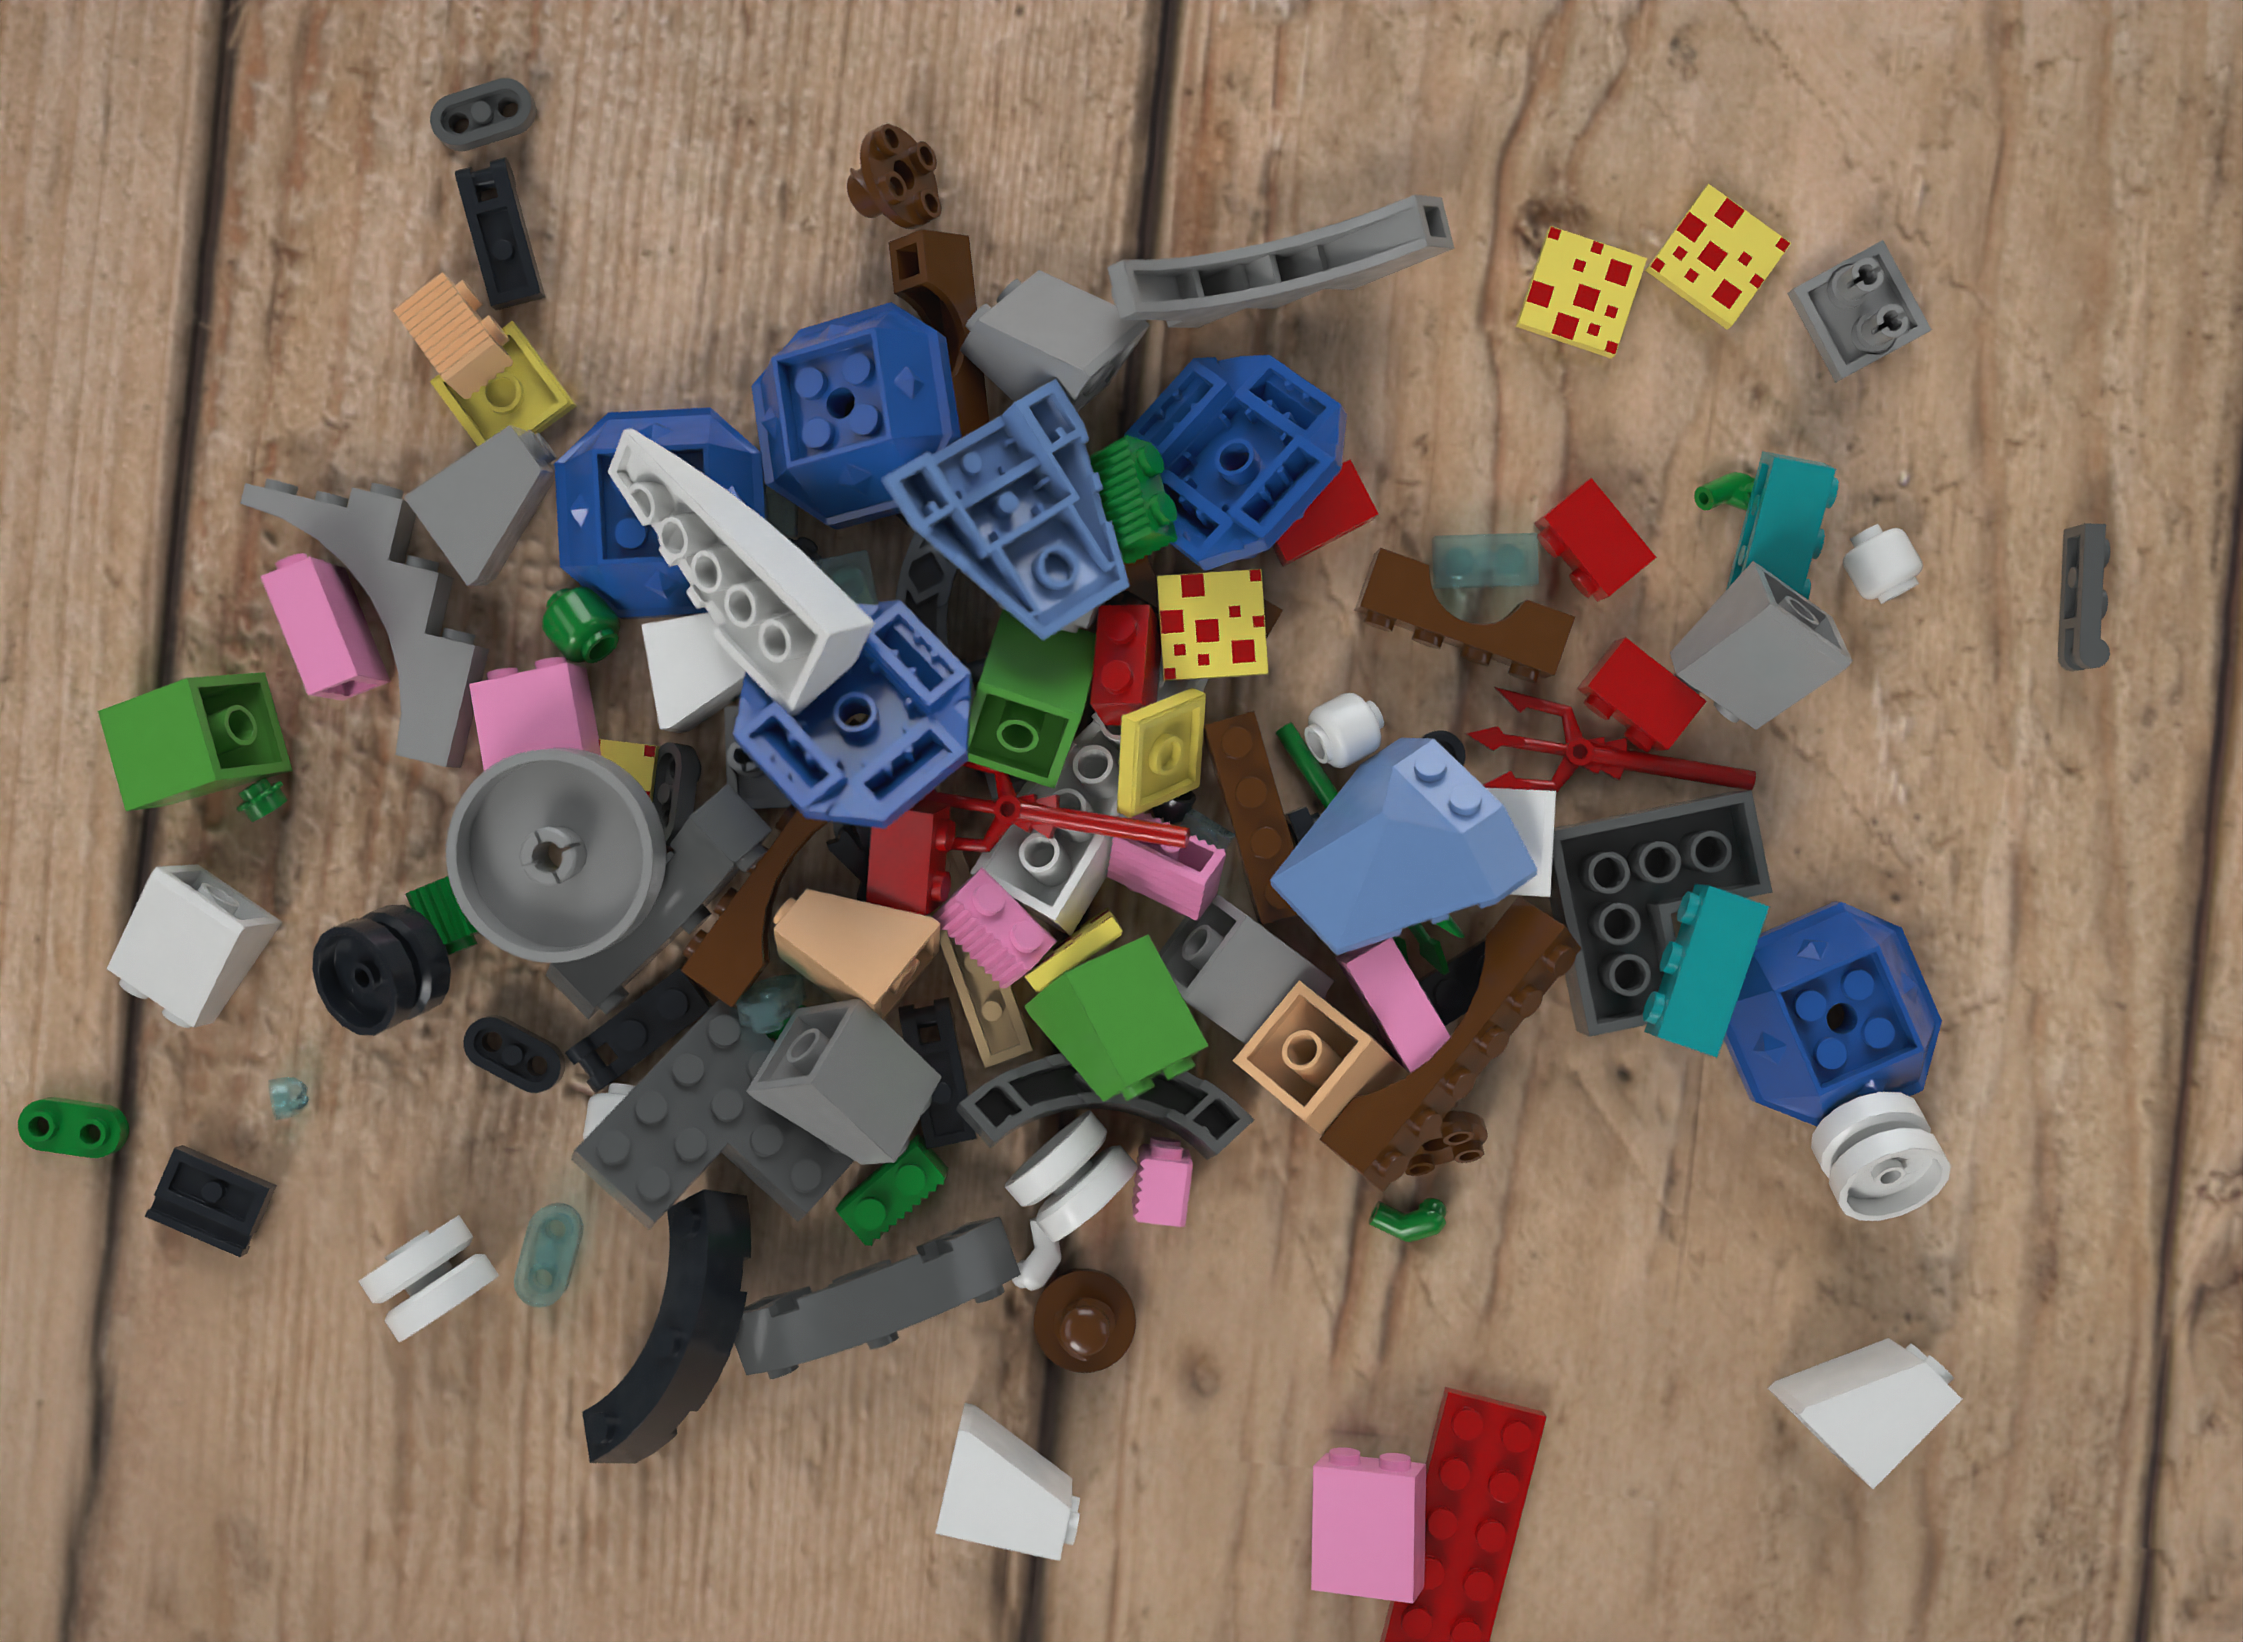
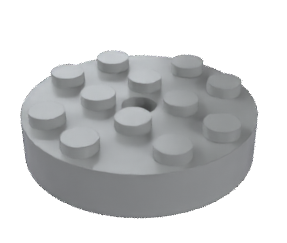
[446,748,666,963]

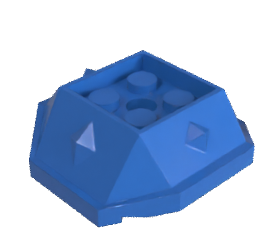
[751,302,961,530]
[1124,355,1347,571]
[554,407,768,619]
[733,600,972,828]
[1724,901,1942,1127]

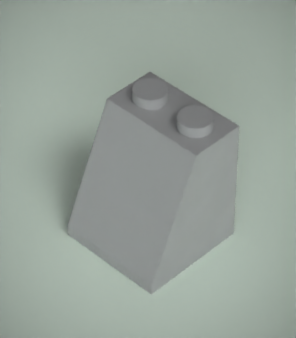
[960,270,1150,412]
[404,425,557,586]
[1670,561,1853,730]
[1159,894,1334,1044]
[746,998,941,1165]

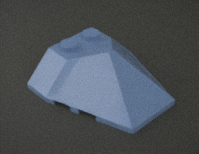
[882,379,1129,640]
[1270,737,1538,955]

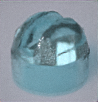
[268,1077,309,1121]

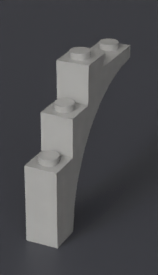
[1107,195,1454,328]
[240,479,489,768]

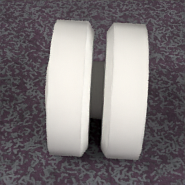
[1811,1092,1951,1221]
[1005,1110,1138,1242]
[358,1215,499,1343]

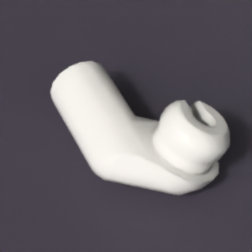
[1012,1217,1061,1291]

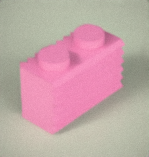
[1106,813,1226,921]
[933,867,1056,988]
[1132,1137,1193,1227]

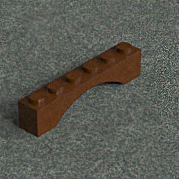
[681,715,870,1007]
[1319,896,1582,1193]

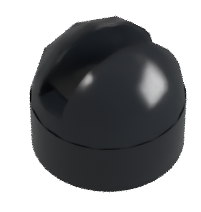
[1152,791,1196,825]

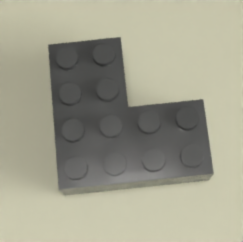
[1549,790,1773,1037]
[571,999,855,1230]

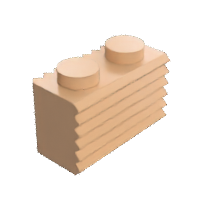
[393,272,513,399]

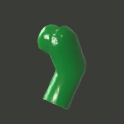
[1694,472,1755,511]
[1368,1198,1447,1242]

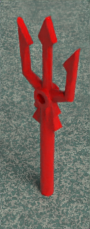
[1465,686,1756,793]
[922,761,1190,853]

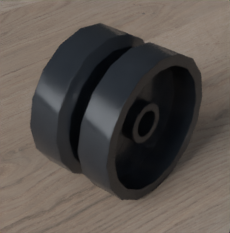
[312,905,451,1036]

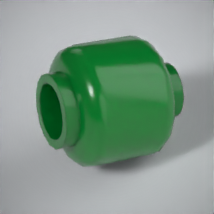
[542,586,620,664]

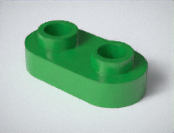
[18,1097,129,1158]

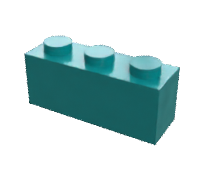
[1726,451,1839,600]
[1643,884,1770,1058]

